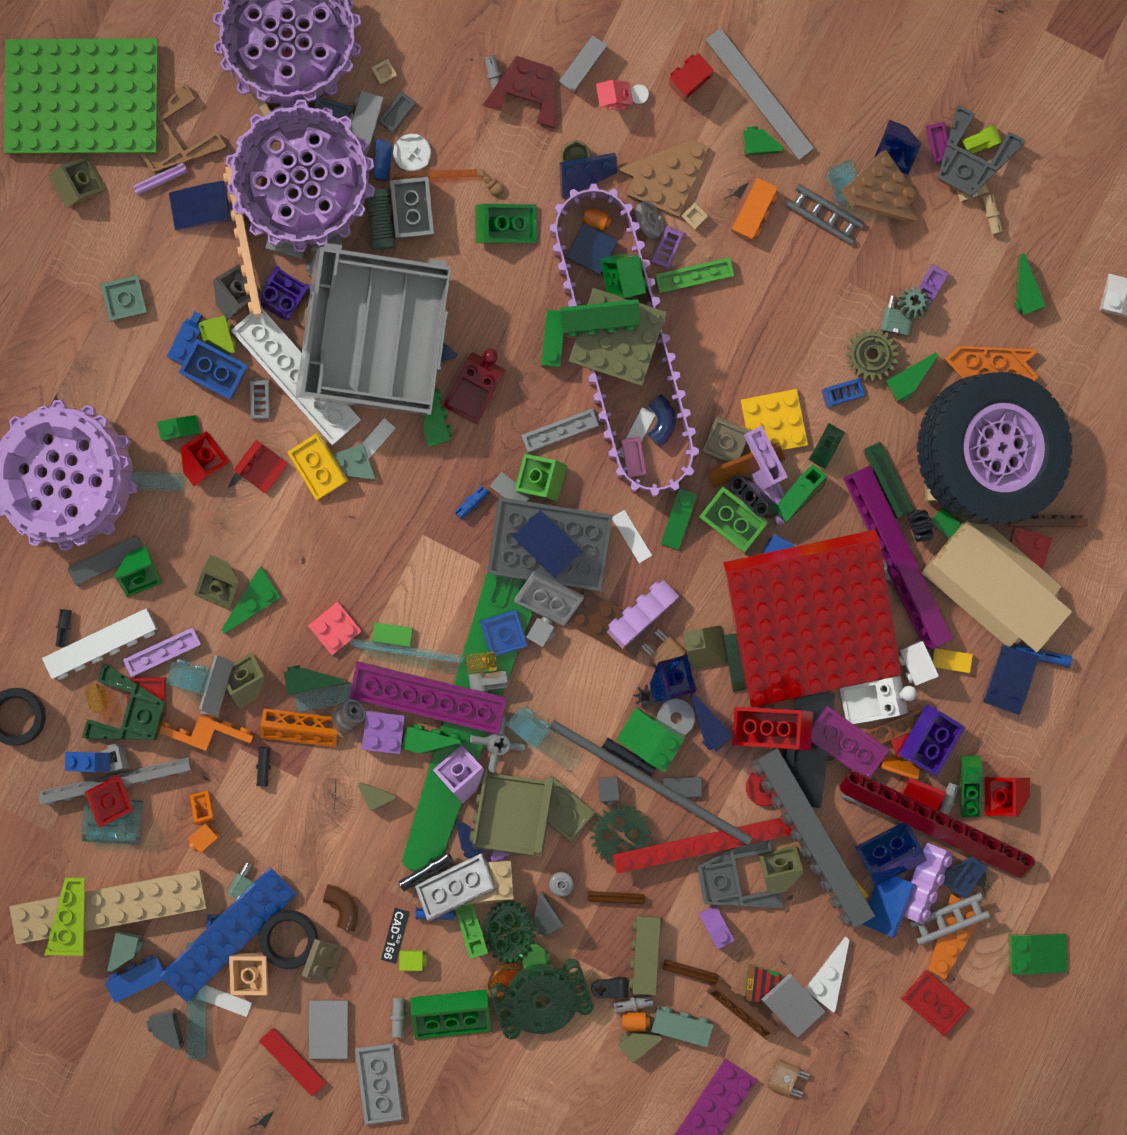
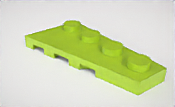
[45,877,85,956]

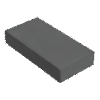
[378,91,417,133]
[663,777,702,797]

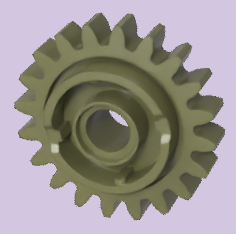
[845,328,899,381]

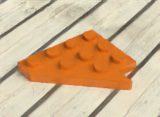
[944,346,1039,381]

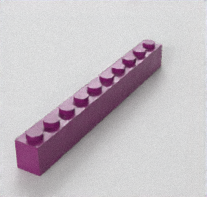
[843,465,953,651]

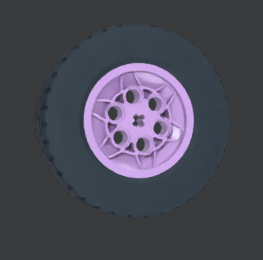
[917,372,1073,525]

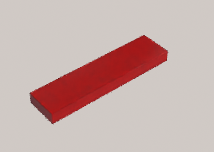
[259,1028,326,1096]

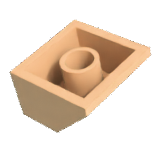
[229,953,268,995]

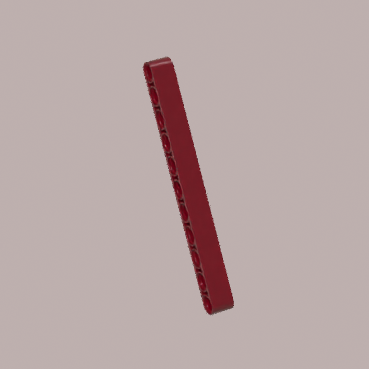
[839,771,1035,878]

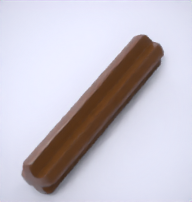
[588,891,645,905]
[663,960,719,984]

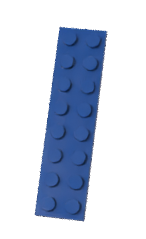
[159,867,297,1003]

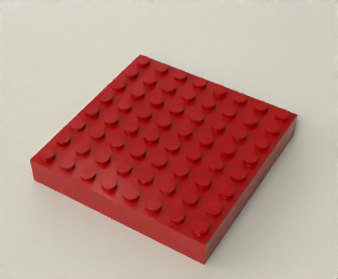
[723,530,901,708]

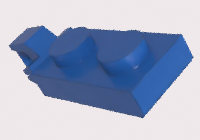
[167,311,202,364]

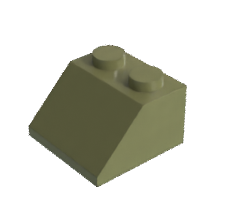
[48,156,106,209]

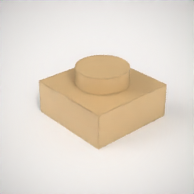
[371,59,397,85]
[681,202,708,230]

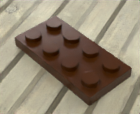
[567,589,652,659]
[706,981,780,1040]

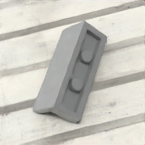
[559,35,608,93]
[199,655,234,717]

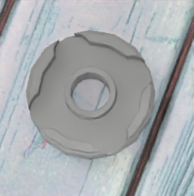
[636,201,664,239]
[657,699,695,735]

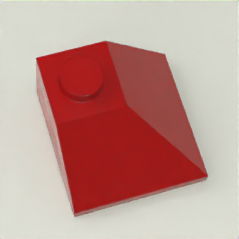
[181,431,230,487]
[985,777,1030,817]

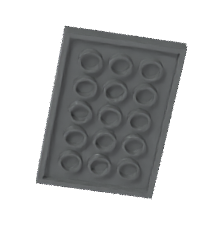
[487,497,613,591]

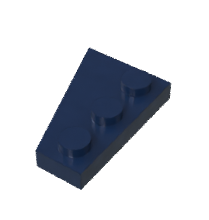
[559,153,617,199]

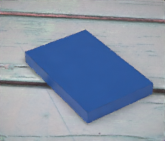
[862,870,916,938]

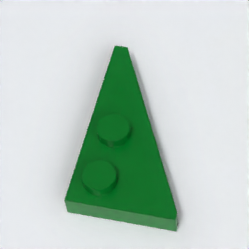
[222,567,281,634]

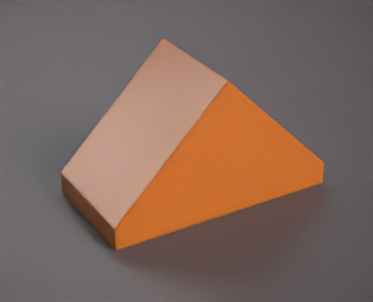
[190,790,216,825]

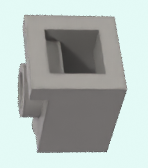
[101,744,131,774]

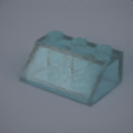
[81,798,144,845]

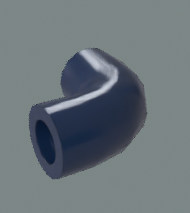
[647,394,676,448]

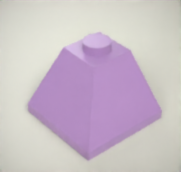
[433,745,484,804]

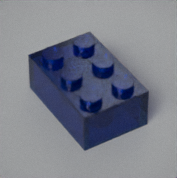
[855,822,927,887]

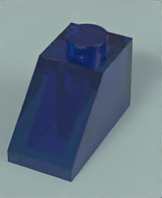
[456,819,484,859]

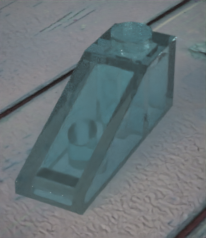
[132,471,185,492]

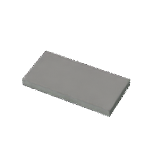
[415,853,497,921]
[355,1043,403,1125]

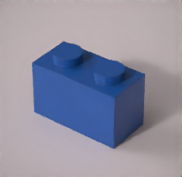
[65,751,110,772]

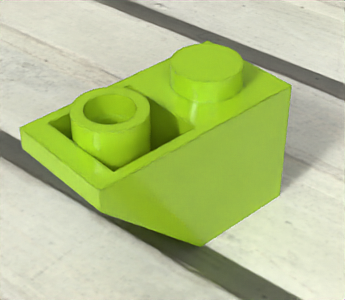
[198,316,236,355]

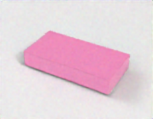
[621,437,647,477]

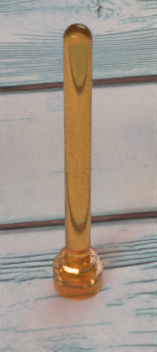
[390,168,479,180]

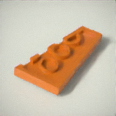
[928,893,983,979]

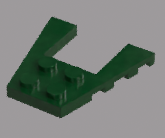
[82,664,167,740]

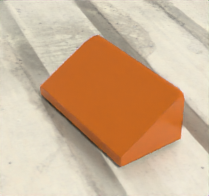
[880,755,920,780]

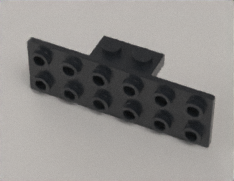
[783,692,835,808]

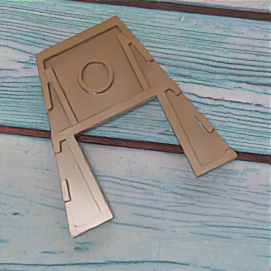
[140,83,227,173]

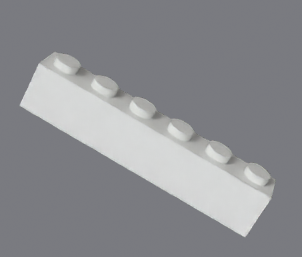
[42,608,158,681]

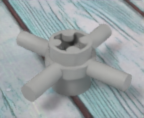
[470,715,525,773]

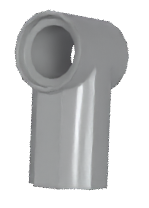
[468,671,508,692]

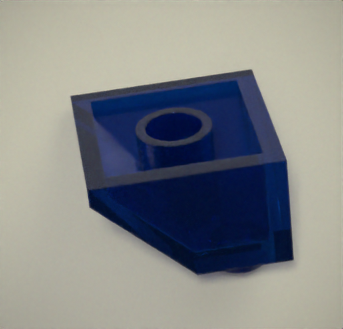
[874,120,921,175]
[650,655,696,702]

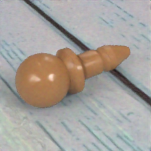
[476,167,504,196]

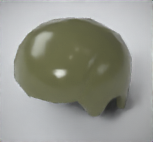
[561,140,590,162]

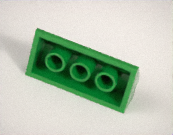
[560,299,640,337]
[410,989,492,1040]

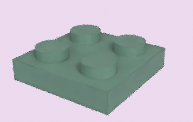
[101,275,147,322]

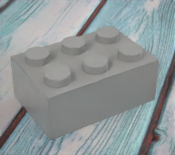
[390,177,435,240]

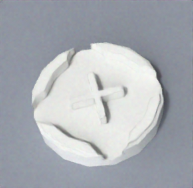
[393,134,431,172]

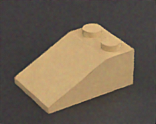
[451,861,514,905]

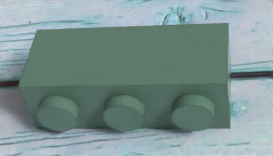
[651,1006,713,1047]

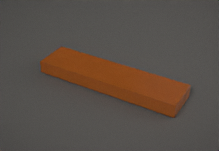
[708,442,786,488]

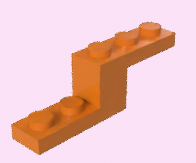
[159,715,255,751]

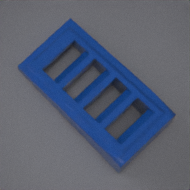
[821,378,866,408]

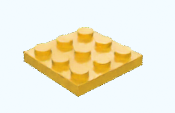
[740,389,808,453]

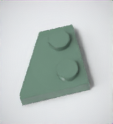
[333,444,376,479]

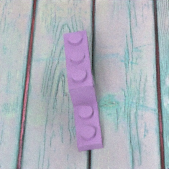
[744,426,796,526]

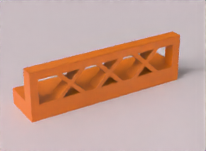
[260,709,338,747]

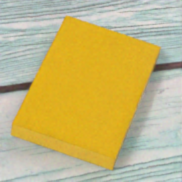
[287,432,348,501]

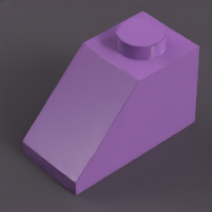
[699,905,735,949]

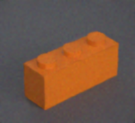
[731,178,779,241]

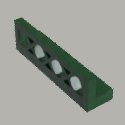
[862,442,914,519]

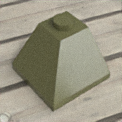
[194,555,239,610]
[683,625,728,670]
[227,653,265,709]
[759,846,803,895]

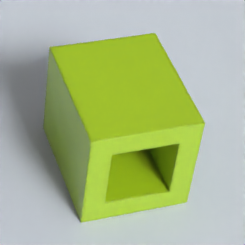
[399,950,427,971]

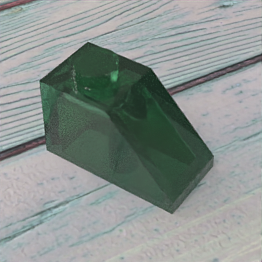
[808,423,845,469]

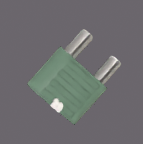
[880,295,915,337]
[226,863,264,899]

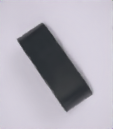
[729,475,778,519]

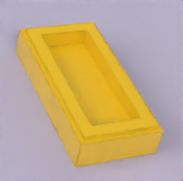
[932,648,973,673]

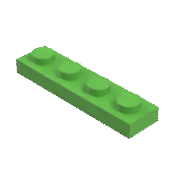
[655,257,734,294]

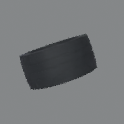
[0,688,46,746]
[259,910,318,969]

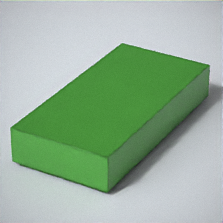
[372,623,413,647]

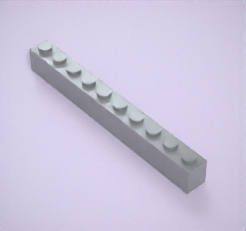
[306,91,384,277]

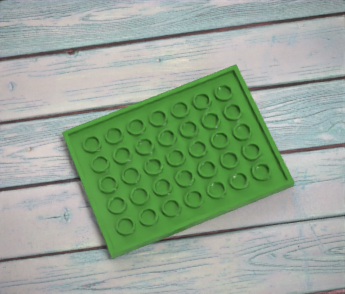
[4,38,159,154]

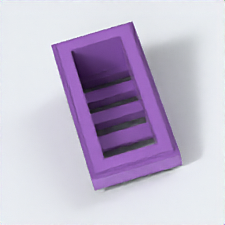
[651,225,684,269]

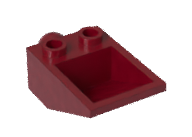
[444,349,506,424]

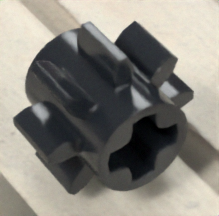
[633,685,658,708]

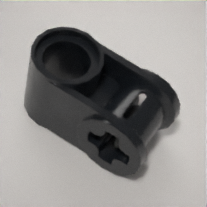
[591,977,628,999]

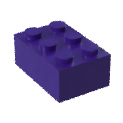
[898,705,966,777]

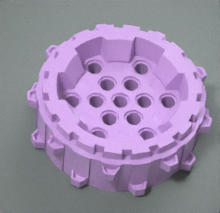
[213,0,361,108]
[225,100,375,252]
[0,400,138,550]

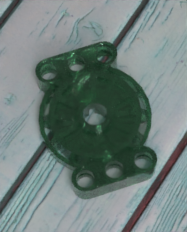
[490,958,594,1040]

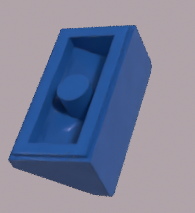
[374,139,392,181]

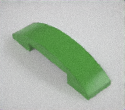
[455,905,488,959]

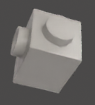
[526,617,556,647]

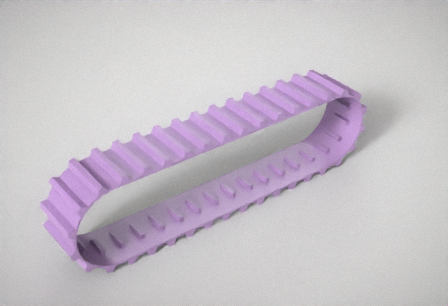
[550,184,699,497]

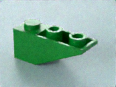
[423,388,453,448]
[776,464,827,523]
[401,724,466,754]
[960,755,983,817]

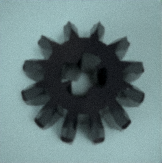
[909,509,934,542]

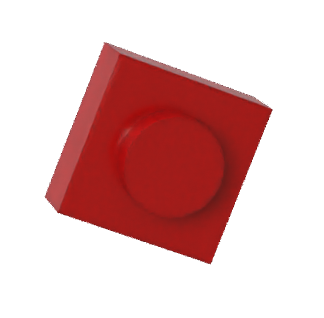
[890,734,909,758]

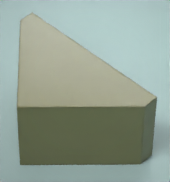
[359,782,397,811]

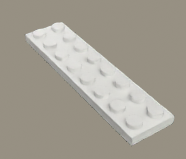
[231,307,361,445]

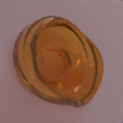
[487,962,524,998]

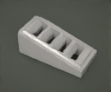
[250,378,270,419]

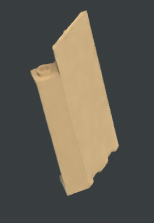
[922,521,1072,652]

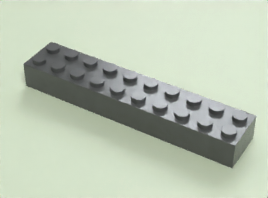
[751,748,875,928]

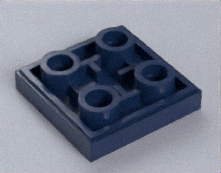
[566,223,618,275]

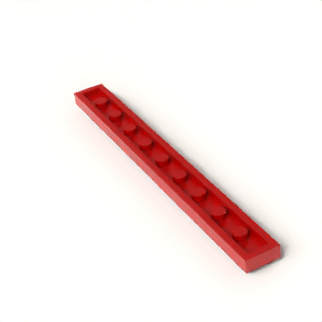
[612,817,792,874]

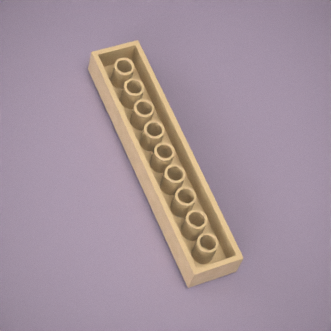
[9,869,208,944]

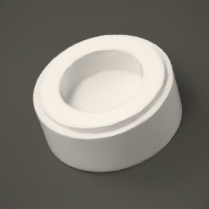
[631,85,649,105]

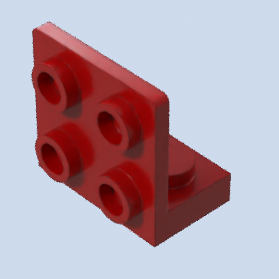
[233,440,288,493]

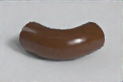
[323,884,358,931]

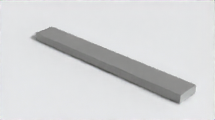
[705,28,814,161]

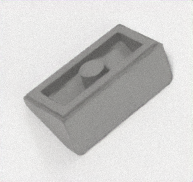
[490,472,531,501]

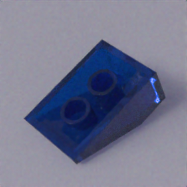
[169,181,232,231]
[513,510,582,579]
[983,644,1039,715]
[690,693,733,751]

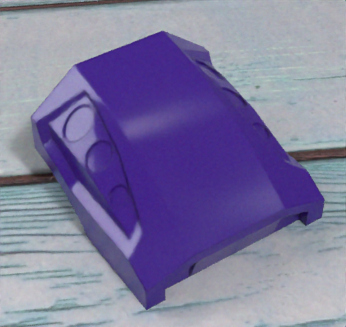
[259,266,310,321]

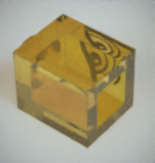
[465,651,497,674]

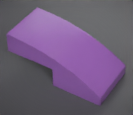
[917,264,949,307]

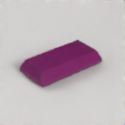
[926,122,948,163]

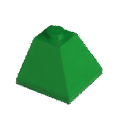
[115,546,162,597]

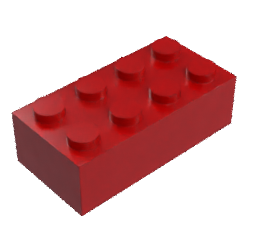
[732,707,813,750]

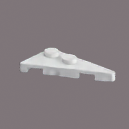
[805,936,849,1013]

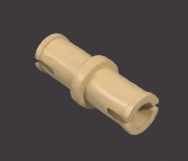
[982,194,1003,234]

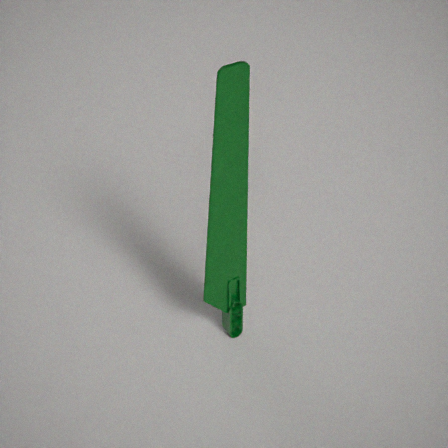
[402,573,533,871]

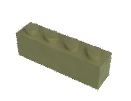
[629,915,660,995]

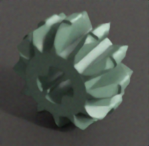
[897,286,931,320]

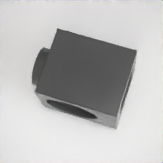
[598,776,619,805]

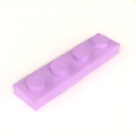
[123,627,201,677]

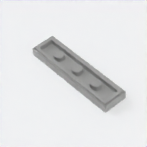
[521,408,599,453]

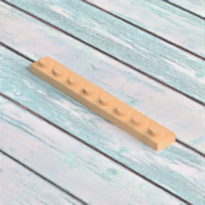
[223,166,263,318]

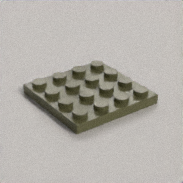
[568,288,666,386]

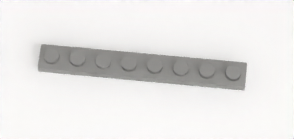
[38,757,191,805]

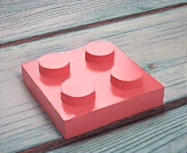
[308,602,362,655]

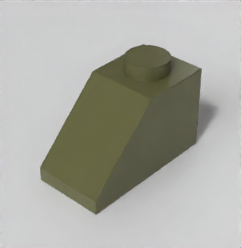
[618,1032,662,1063]

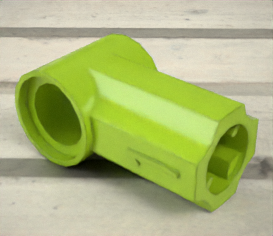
[961,125,1002,154]

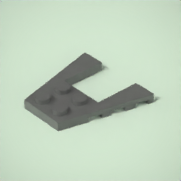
[938,105,1026,198]
[696,840,783,908]

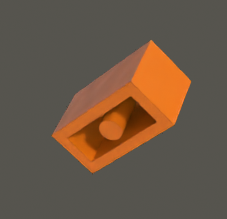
[188,822,221,853]

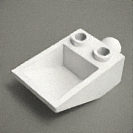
[840,676,917,724]

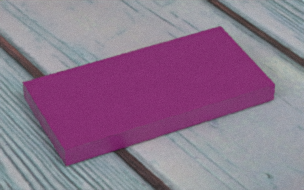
[811,706,890,778]

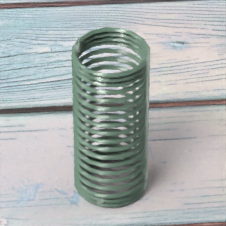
[367,189,396,250]

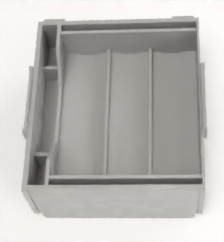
[295,243,451,416]

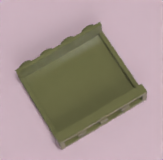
[470,769,554,858]

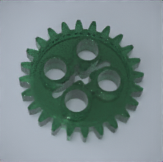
[590,804,652,864]
[482,901,537,964]

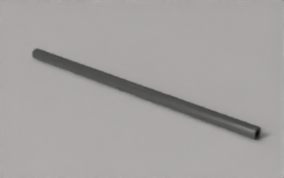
[549,720,753,845]

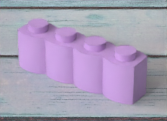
[607,580,679,649]
[904,843,953,924]

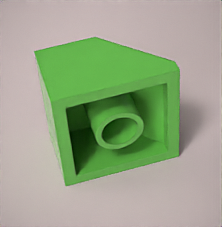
[514,454,567,502]

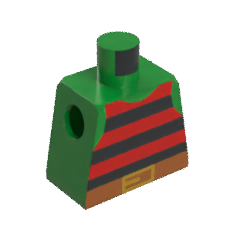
[745,964,780,1002]

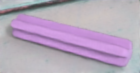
[133,163,188,195]

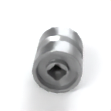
[332,700,366,734]

